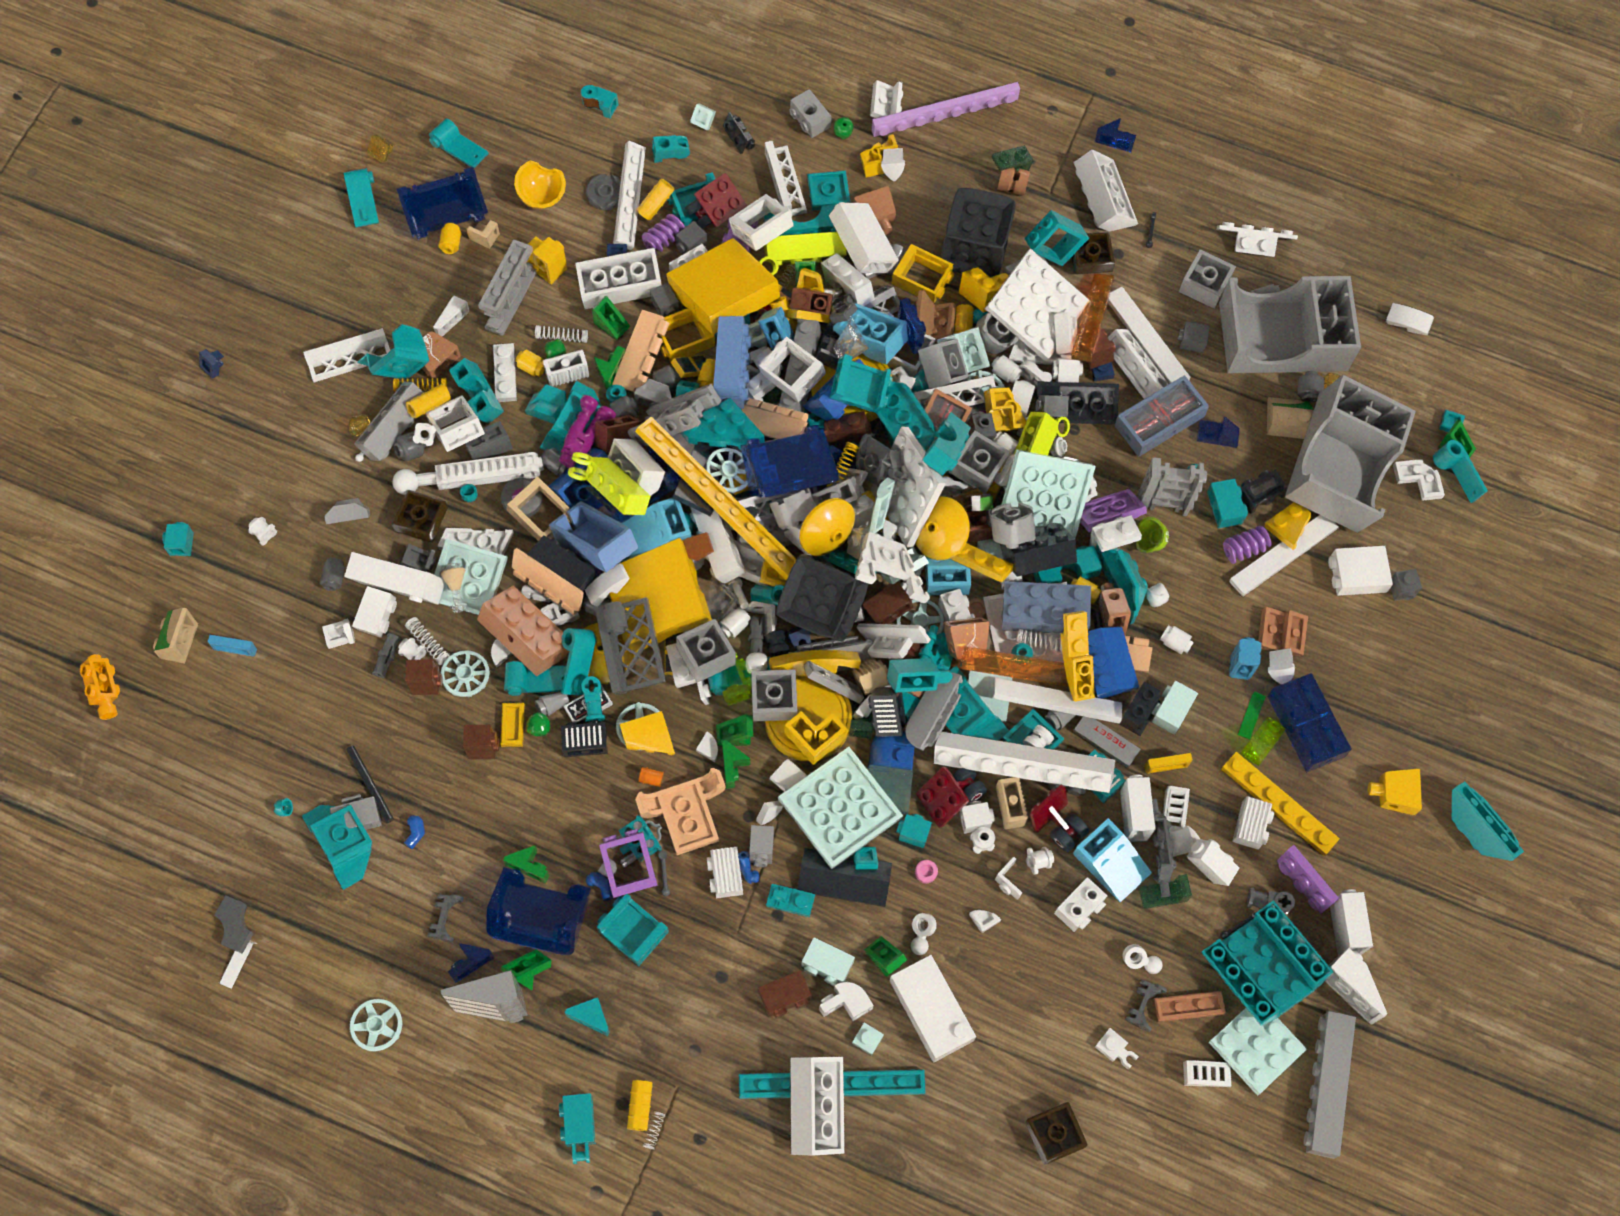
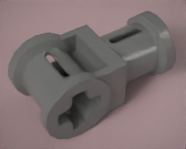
[1247,887,1295,915]

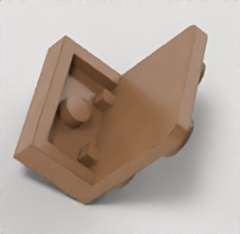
[914,290,956,344]

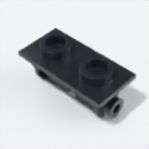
[723,112,755,154]

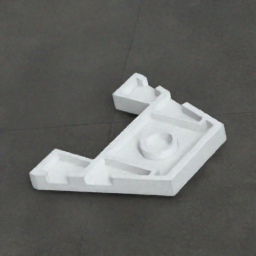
[855,532,930,603]

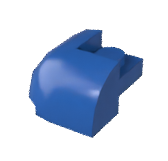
[868,730,915,771]

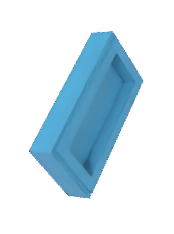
[208,635,257,657]

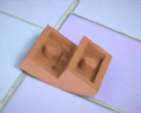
[1258,607,1308,656]

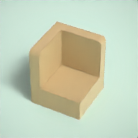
[467,220,500,249]

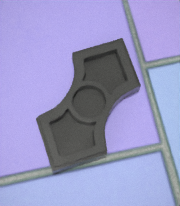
[829,294,858,324]
[214,895,254,954]

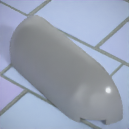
[788,636,873,672]
[906,673,963,750]

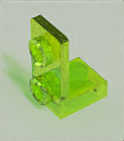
[722,653,752,706]
[1241,717,1285,766]

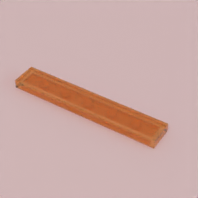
[1071,273,1114,362]
[960,646,1069,687]

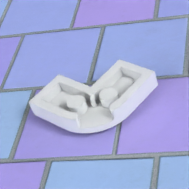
[746,347,783,400]
[1393,460,1445,501]

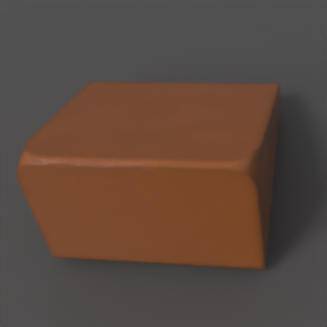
[683,532,714,561]

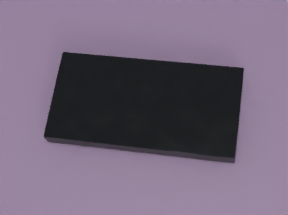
[672,442,738,516]

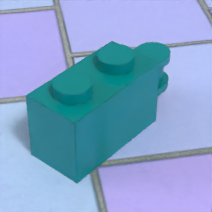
[887,658,953,693]
[559,1093,596,1164]

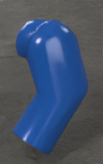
[404,815,425,849]
[738,851,759,884]
[585,872,613,901]

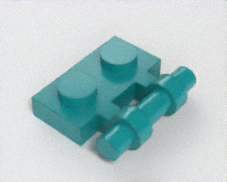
[918,625,953,671]

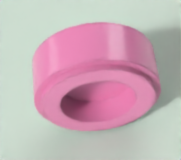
[915,860,938,884]

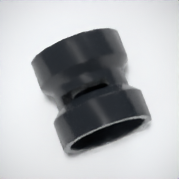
[765,630,790,658]

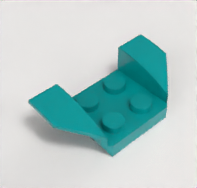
[357,324,430,380]
[540,380,602,453]
[946,665,1009,741]
[302,805,372,890]

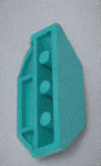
[1095,544,1148,625]
[1452,781,1524,861]

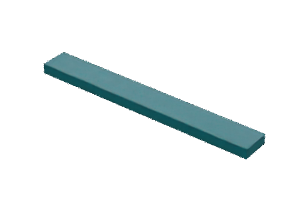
[739,1070,926,1099]

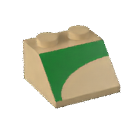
[1267,397,1314,439]
[153,608,198,664]

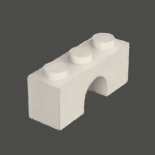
[821,253,875,306]

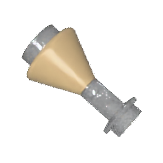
[440,563,467,612]

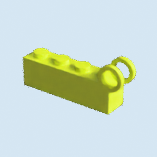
[759,232,847,275]
[1014,412,1070,455]
[568,452,650,515]

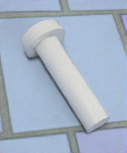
[727,577,749,609]

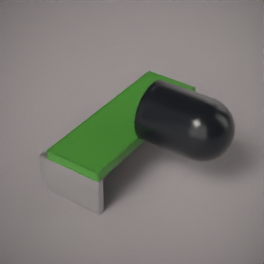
[972,494,993,527]

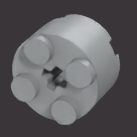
[975,312,1019,354]
[769,487,816,530]
[991,503,1036,549]

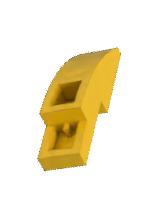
[1060,611,1095,702]

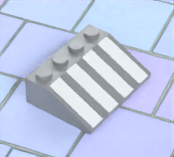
[441,970,528,1023]

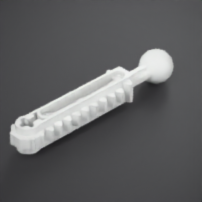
[392,452,544,495]

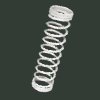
[535,325,588,343]
[405,617,450,665]
[1017,629,1062,652]

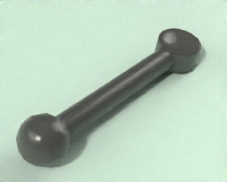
[658,851,670,896]

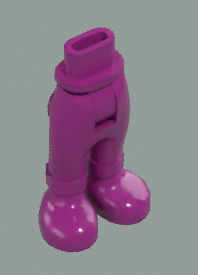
[558,395,616,468]

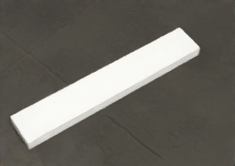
[613,141,646,250]
[1105,287,1191,384]
[1229,515,1338,597]
[993,678,1122,724]

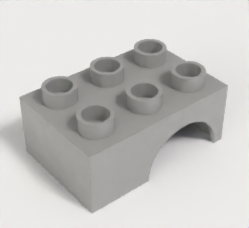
[1219,276,1361,373]
[1285,375,1416,533]

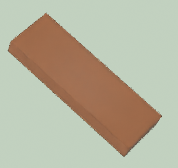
[1153,991,1226,1023]

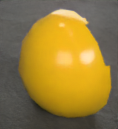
[514,160,566,209]

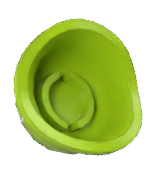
[1136,516,1169,553]

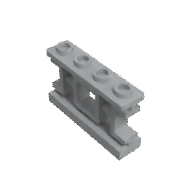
[478,240,537,336]
[628,384,721,447]
[1137,458,1207,516]

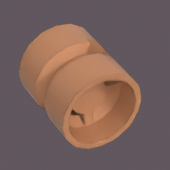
[998,165,1030,196]

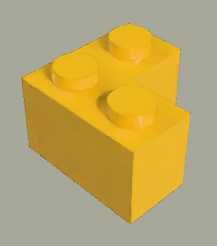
[527,237,567,285]
[959,268,1009,313]
[784,711,847,765]

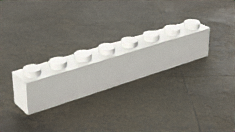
[672,433,746,584]
[934,732,1115,793]

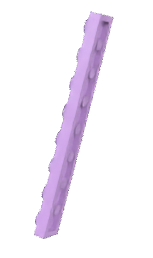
[872,82,1020,137]

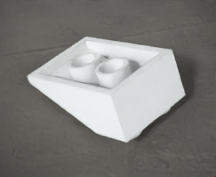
[1325,948,1387,1025]

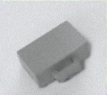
[330,794,382,830]

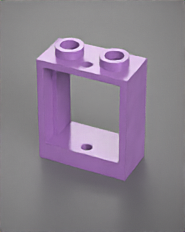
[599,829,657,898]

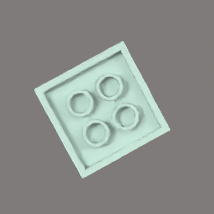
[434,539,508,615]
[1209,1008,1307,1096]

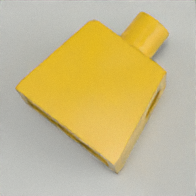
[1367,769,1422,815]

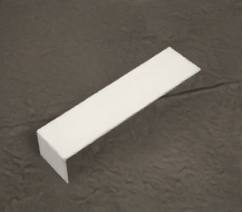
[220,940,257,989]

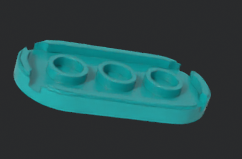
[876,381,936,451]

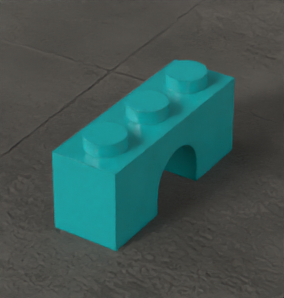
[449,358,504,424]
[1033,546,1102,584]

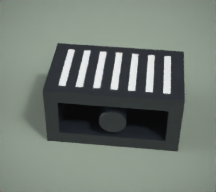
[868,687,907,737]
[561,720,608,757]

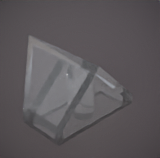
[833,315,869,359]
[706,580,739,624]

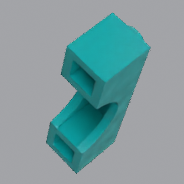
[763,205,837,236]
[922,412,971,476]

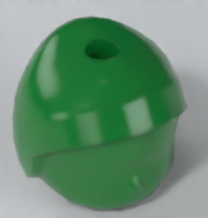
[833,117,853,140]
[544,338,566,359]
[526,712,550,737]

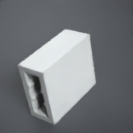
[1328,546,1393,596]
[1120,775,1155,842]
[1330,889,1373,956]

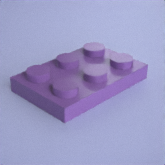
[1080,489,1147,532]
[1277,845,1339,914]

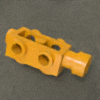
[80,654,120,720]

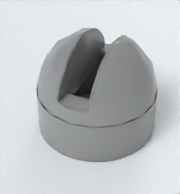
[598,858,617,877]

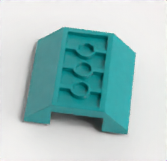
[1201,900,1333,1026]

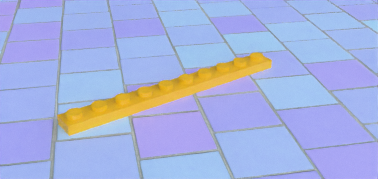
[635,417,797,581]

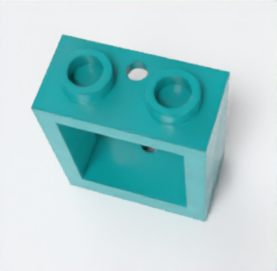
[1024,210,1089,266]

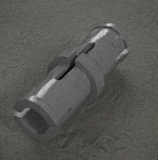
[748,616,765,654]
[372,633,400,678]

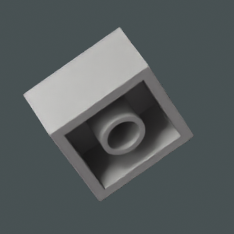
[1179,250,1236,309]
[918,339,969,389]
[950,430,1010,494]
[676,619,736,683]
[751,670,797,721]

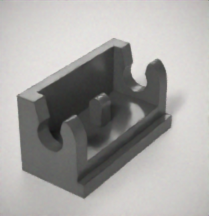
[465,421,513,460]

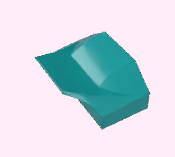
[525,384,567,424]

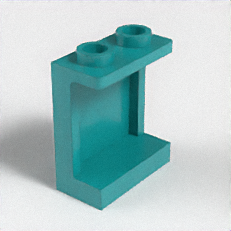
[667,172,715,226]
[830,354,892,413]
[597,894,669,966]

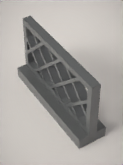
[595,597,666,695]

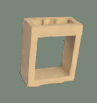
[507,476,571,541]

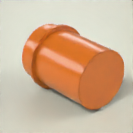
[639,767,664,787]

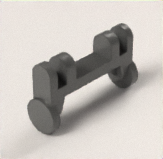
[427,894,464,943]
[1125,980,1167,1032]

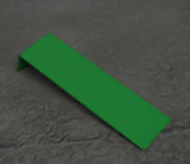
[1238,691,1267,740]

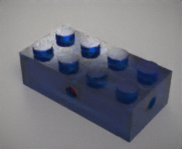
[1267,673,1352,773]

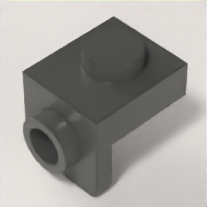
[400,543,436,572]

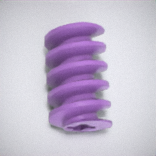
[642,214,685,256]
[1223,526,1271,564]

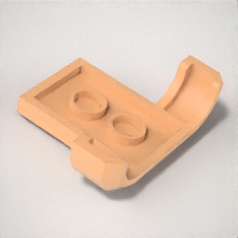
[635,768,726,855]

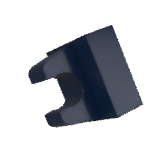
[199,349,224,379]
[785,626,811,649]

